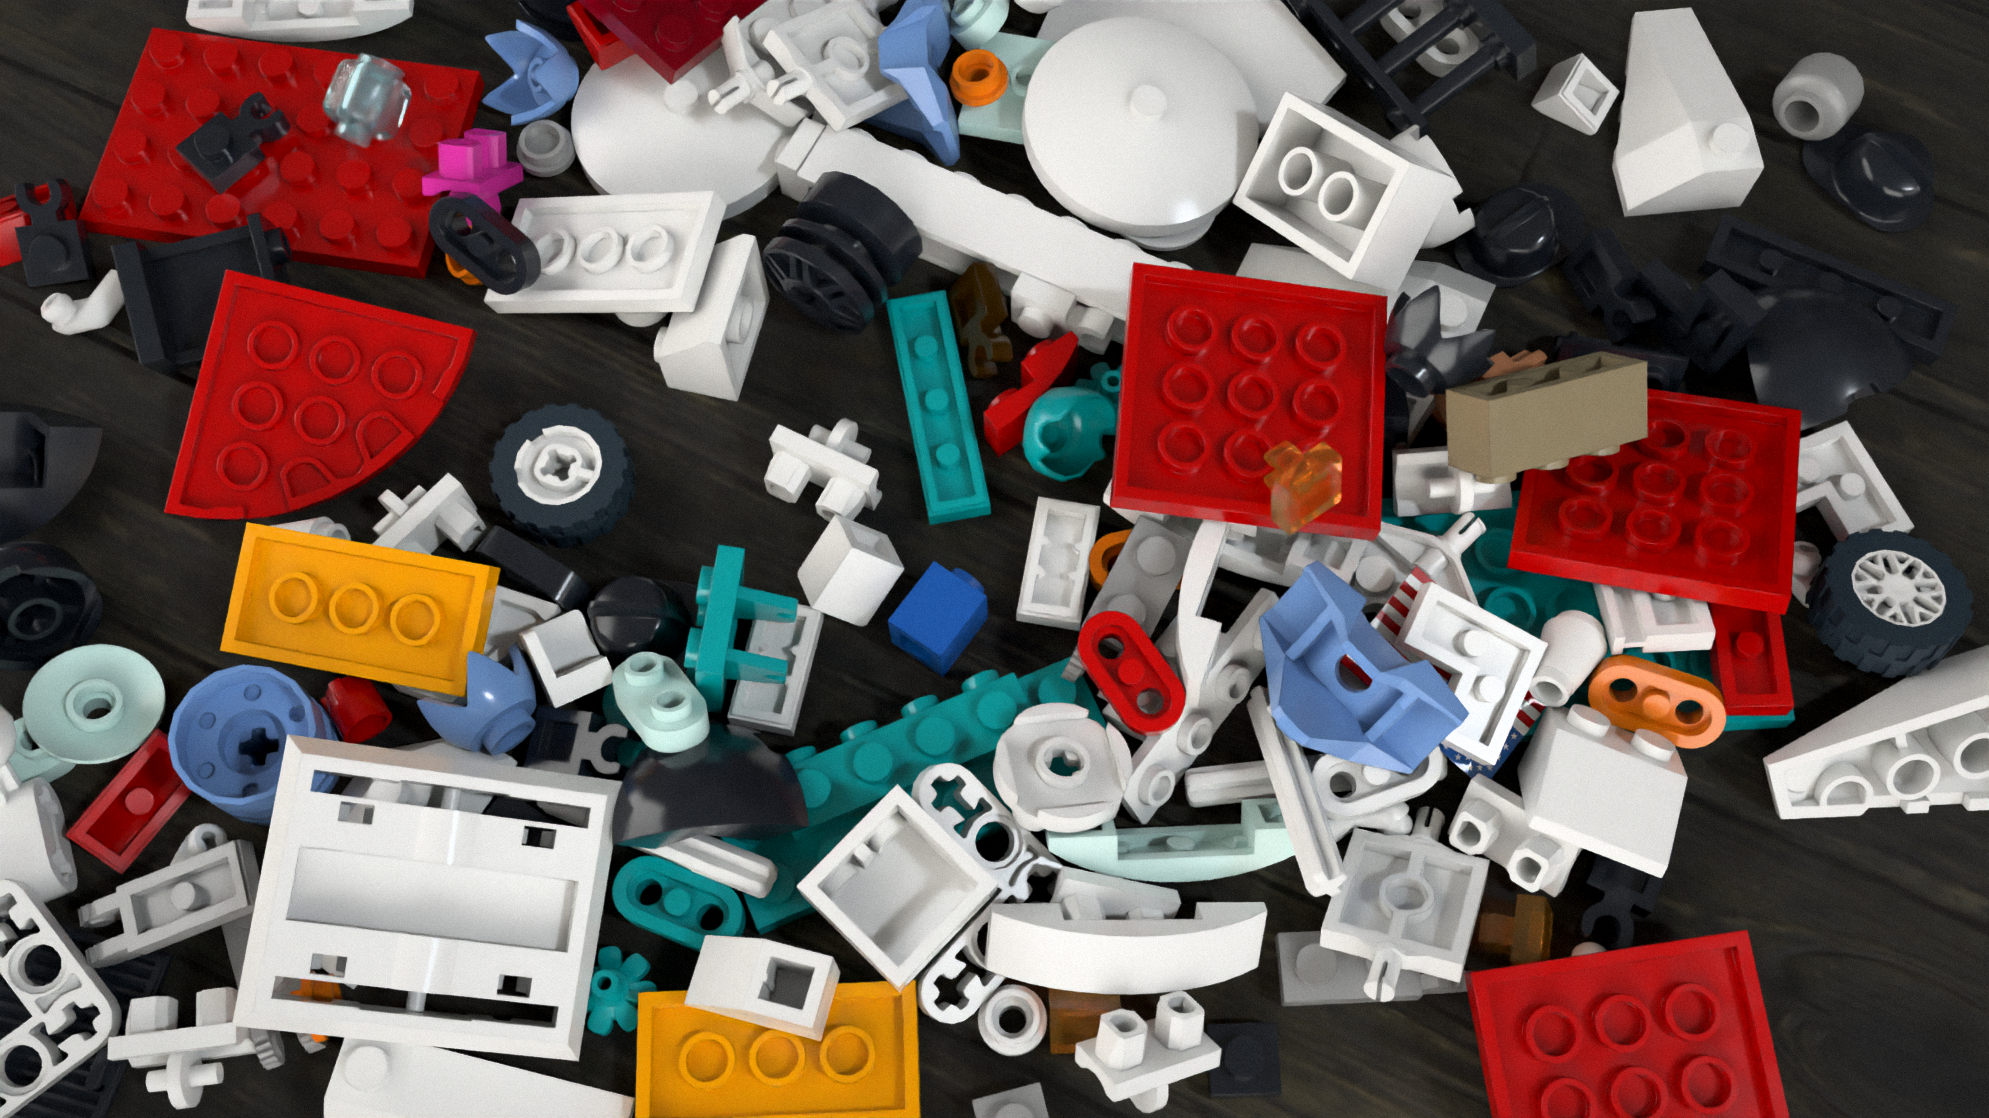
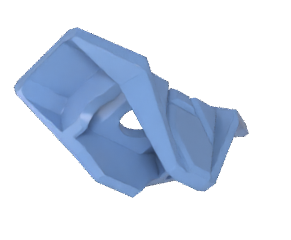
[863,0,960,166]
[1259,560,1470,774]

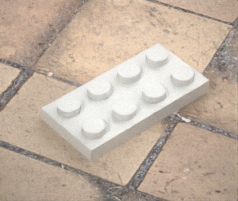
[484,191,727,313]

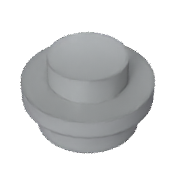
[516,120,576,177]

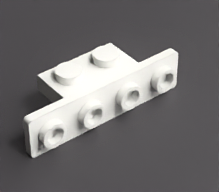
[1102,588,1279,824]

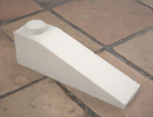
[1612,7,1764,217]

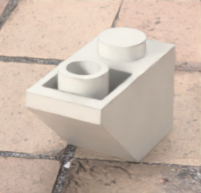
[684,935,840,1041]

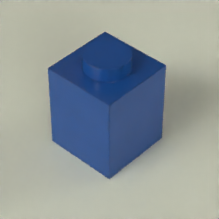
[888,561,988,677]

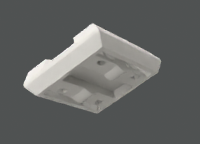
[232,734,622,1061]

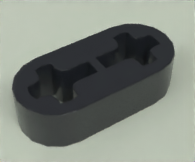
[475,526,591,614]

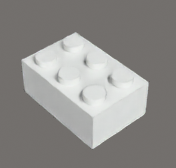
[1232,91,1456,292]

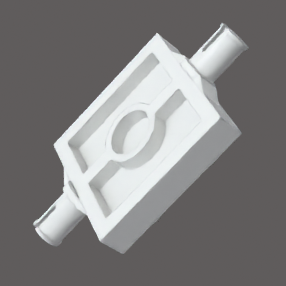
[762,0,908,133]
[1320,806,1490,1002]

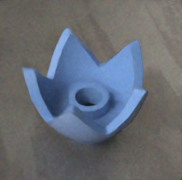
[482,19,579,126]
[417,642,537,756]

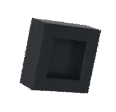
[1204,1022,1282,1099]

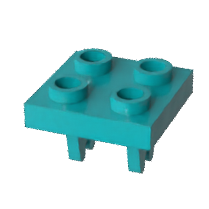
[684,544,798,714]

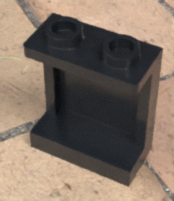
[111,212,298,375]

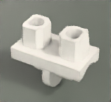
[764,418,882,522]
[1392,446,1512,517]
[372,473,489,555]
[1447,773,1582,897]
[1050,866,1181,920]
[107,987,257,1110]
[1075,991,1222,1113]

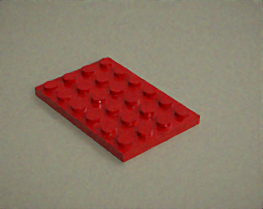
[78,28,485,279]

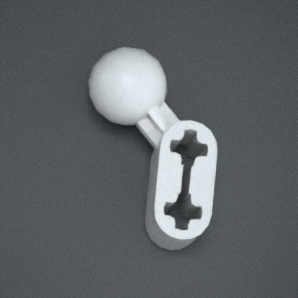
[0,704,78,918]

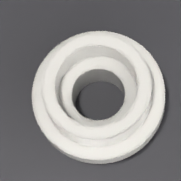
[978,984,1047,1056]

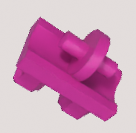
[422,128,523,226]

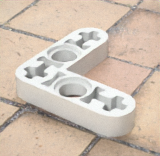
[911,763,1063,1024]
[0,879,122,1118]

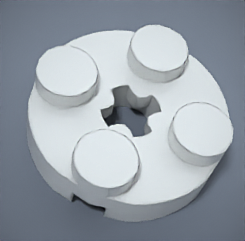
[993,703,1132,833]

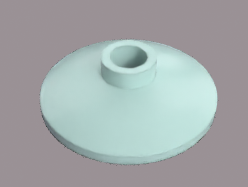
[22,644,166,764]

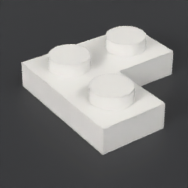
[1796,421,1914,542]
[1394,582,1548,765]

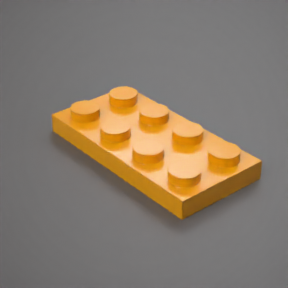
[220,522,500,697]
[635,980,921,1118]

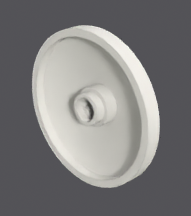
[1022,17,1259,237]
[571,45,801,220]

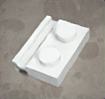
[1592,583,1716,655]

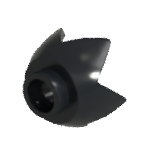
[1384,285,1496,398]

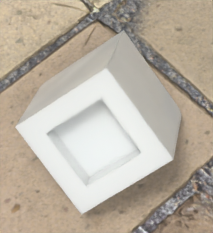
[798,514,904,627]
[518,610,613,708]

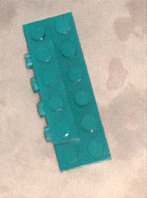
[721,657,1107,935]

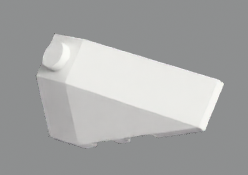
[1236,243,1496,338]
[1763,645,1989,819]
[324,1037,636,1118]

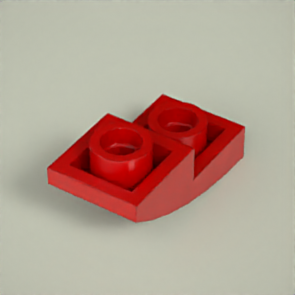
[984,331,1079,457]

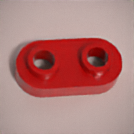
[1077,611,1185,736]

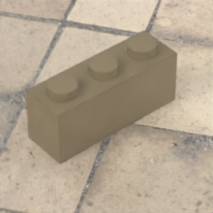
[1445,351,1648,484]

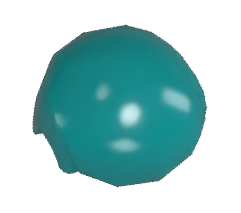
[1022,386,1117,482]

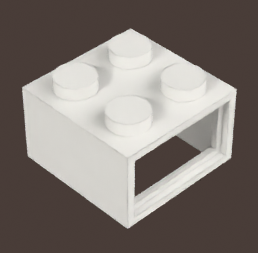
[797,784,999,993]

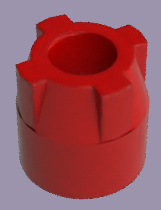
[320,676,392,744]

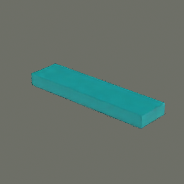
[886,290,991,525]

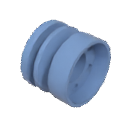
[168,664,342,826]

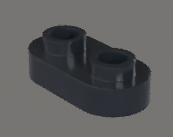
[429,192,541,295]

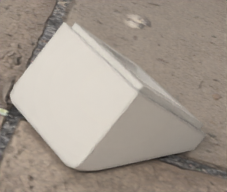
[1531,53,1620,136]

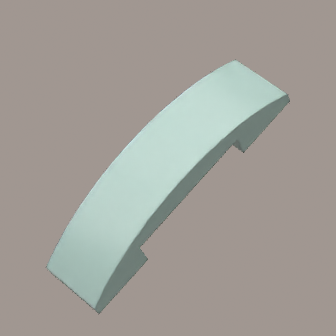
[1044,798,1295,882]

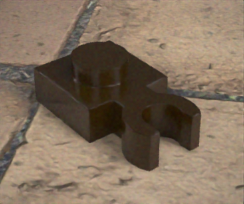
[946,262,1013,378]

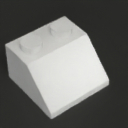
[654,234,770,402]
[1517,704,1688,878]

